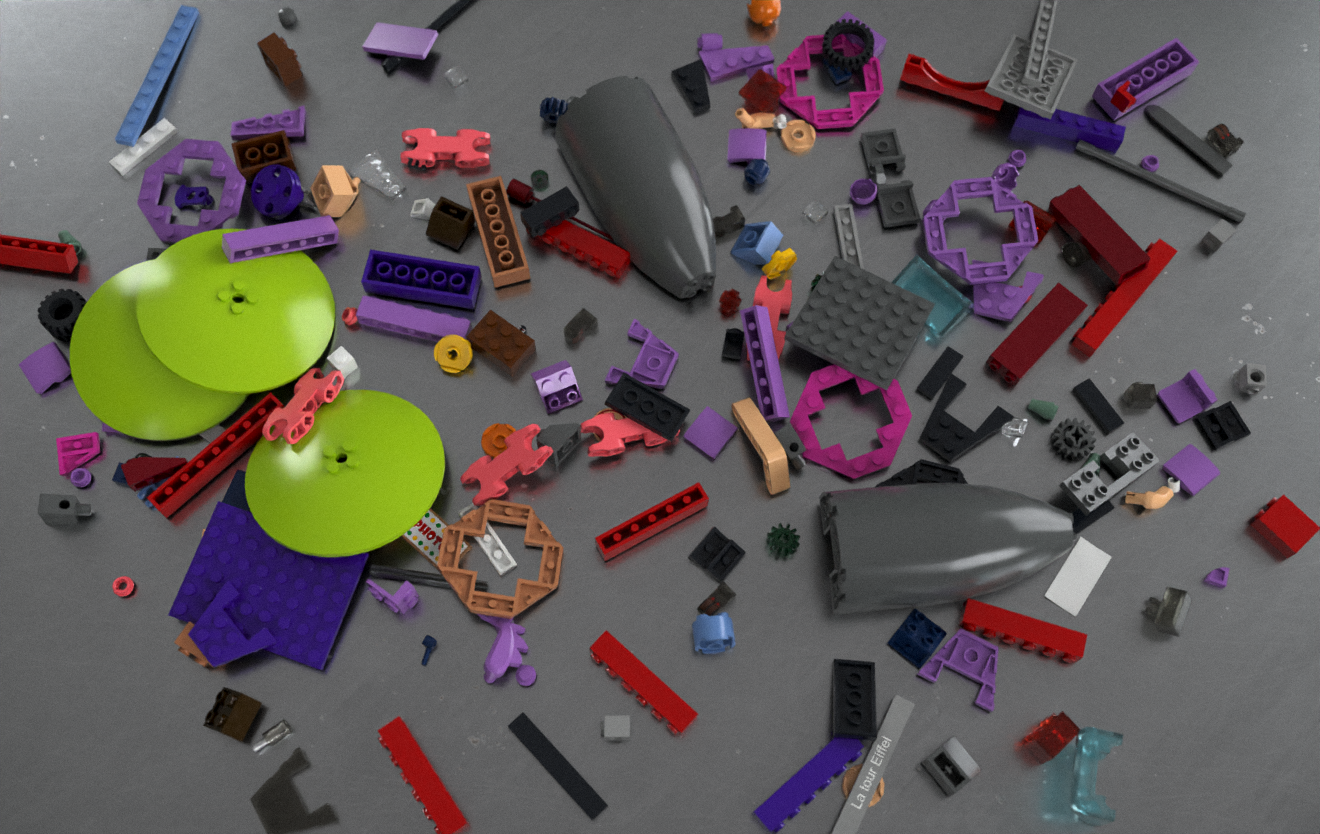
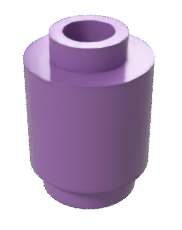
[697,33,723,51]

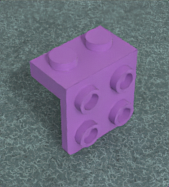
[1157,369,1218,423]
[366,578,419,615]

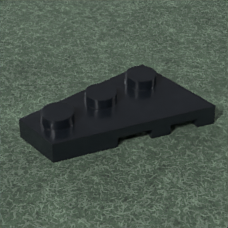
[671,59,710,114]

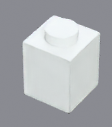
[327,346,358,379]

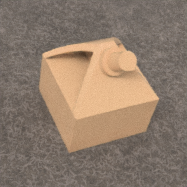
[310,165,360,217]

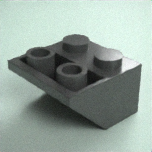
[922,736,981,797]

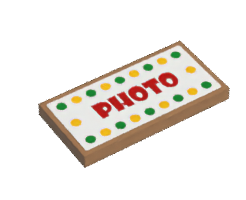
[401,508,472,571]

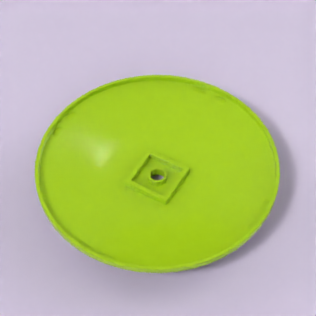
[136,228,335,394]
[69,259,250,441]
[245,390,445,557]

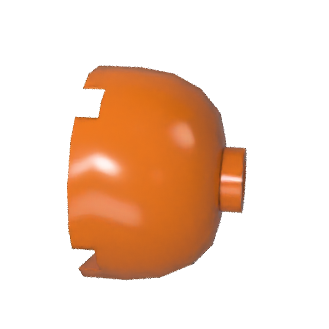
[747,0,781,27]

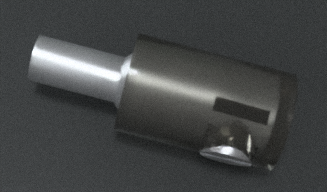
[252,719,293,752]

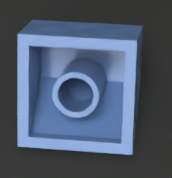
[730,221,783,265]

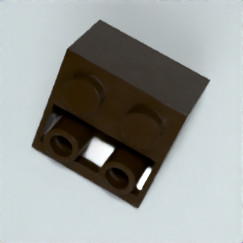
[426,196,475,250]
[203,687,262,742]

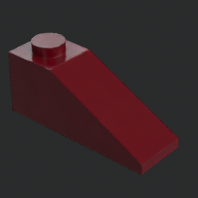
[121,457,188,492]

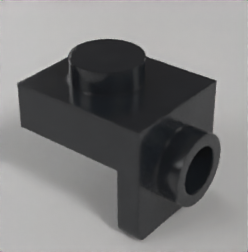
[722,328,745,360]

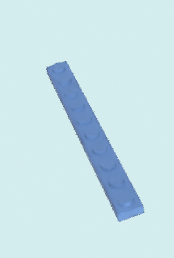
[115,5,199,147]

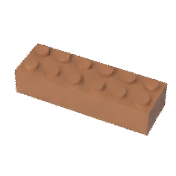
[466,176,530,288]

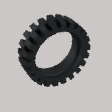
[822,19,874,71]

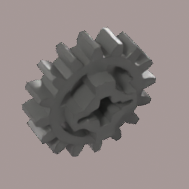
[1052,418,1096,460]

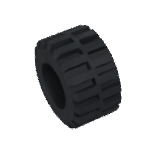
[38,289,87,341]

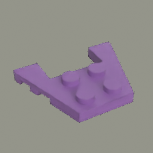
[972,259,1044,322]
[605,319,679,388]
[917,629,999,712]

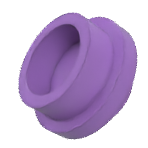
[1008,150,1026,167]
[1141,155,1159,172]
[70,468,91,487]
[515,665,536,686]

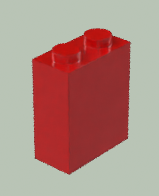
[1251,494,1320,559]

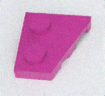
[56,432,100,476]

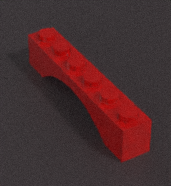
[900,54,1004,111]

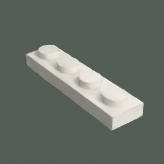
[109,118,178,176]

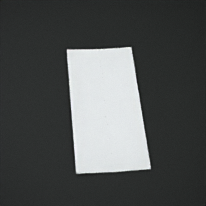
[1044,537,1112,617]

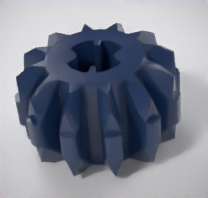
[539,97,569,124]

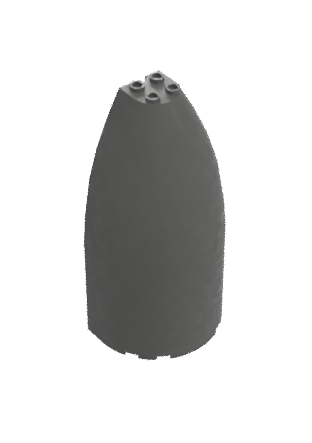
[556,76,716,299]
[819,483,1077,615]

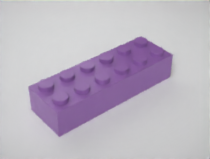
[1092,38,1199,120]

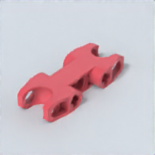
[400,128,490,168]
[746,275,792,361]
[262,368,344,444]
[580,413,680,457]
[460,424,553,506]

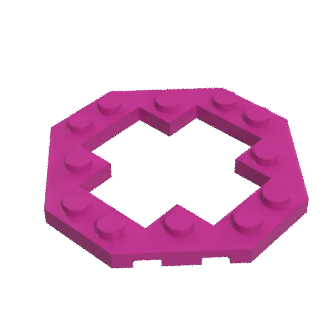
[776,34,884,129]
[790,364,912,480]

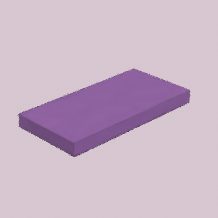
[362,22,438,60]

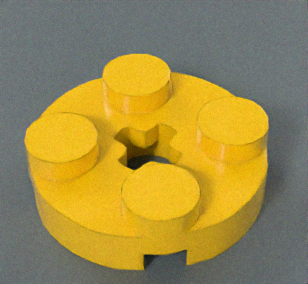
[762,248,797,280]
[434,335,473,373]

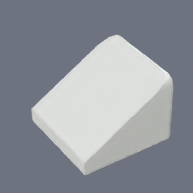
[410,198,435,220]

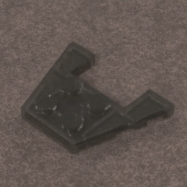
[250,747,338,834]

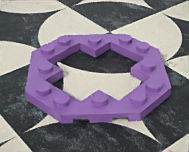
[137,139,246,244]
[922,177,1038,285]

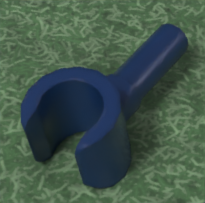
[421,635,437,665]

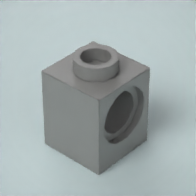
[1202,219,1237,252]
[1239,363,1267,394]
[600,716,630,740]

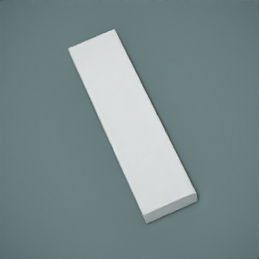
[458,503,517,577]

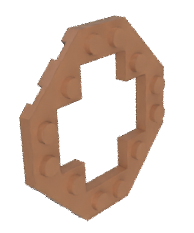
[437,499,563,619]

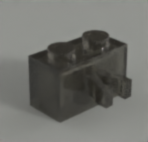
[1145,586,1192,637]

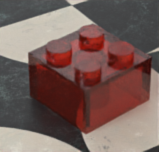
[1023,711,1081,765]

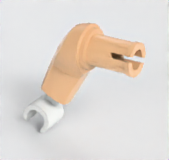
[735,108,787,129]
[1125,477,1180,509]

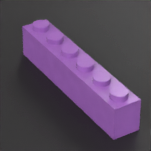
[222,215,339,263]
[356,296,473,342]
[740,305,790,422]

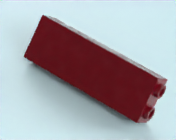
[1048,185,1150,286]
[986,282,1088,386]

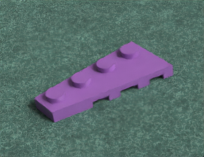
[698,45,774,82]
[231,106,306,140]

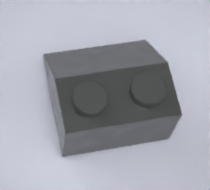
[536,423,582,467]

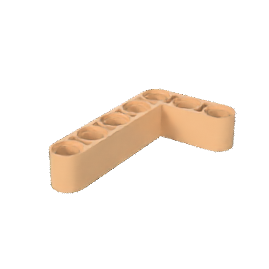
[731,397,790,495]

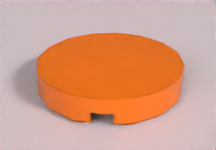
[481,423,516,460]

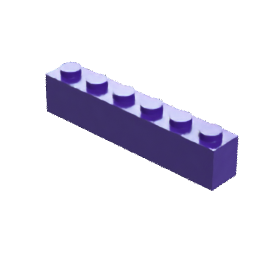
[1014,107,1126,153]
[752,737,864,834]

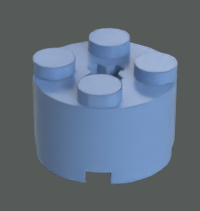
[692,612,736,654]

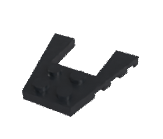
[920,373,1014,462]

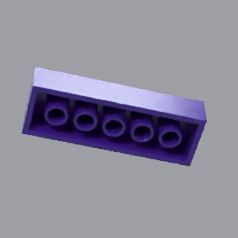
[361,249,482,309]

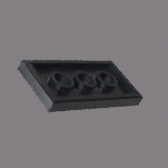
[604,372,690,442]
[833,659,877,741]

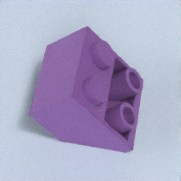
[531,360,583,414]

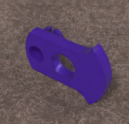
[175,184,213,209]

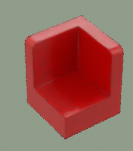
[1110,81,1137,113]

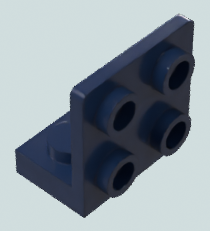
[887,608,947,668]

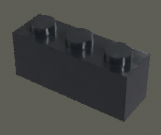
[520,186,579,238]

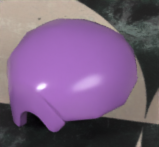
[992,163,1019,191]
[850,178,877,205]

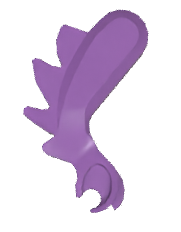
[478,614,528,683]

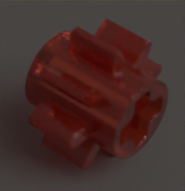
[719,288,742,313]

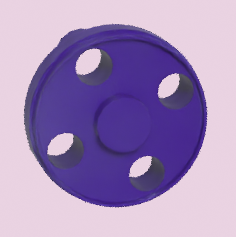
[251,165,304,220]

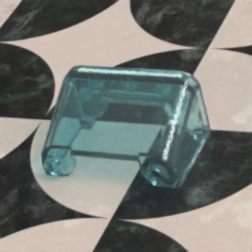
[891,254,975,338]
[1069,727,1123,826]

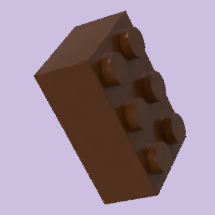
[231,130,297,184]
[466,309,536,377]

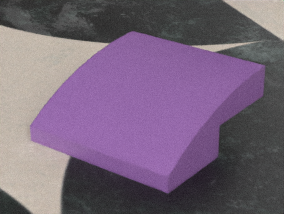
[728,128,767,164]
[19,342,71,394]
[683,406,738,459]
[1163,444,1220,496]

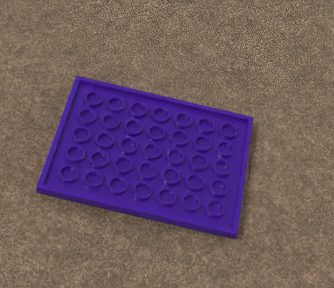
[168,501,369,670]

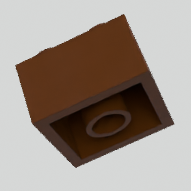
[257,32,302,87]

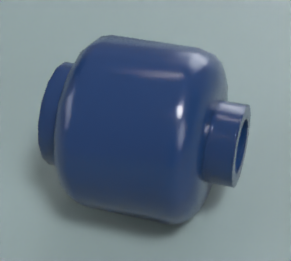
[744,158,770,185]

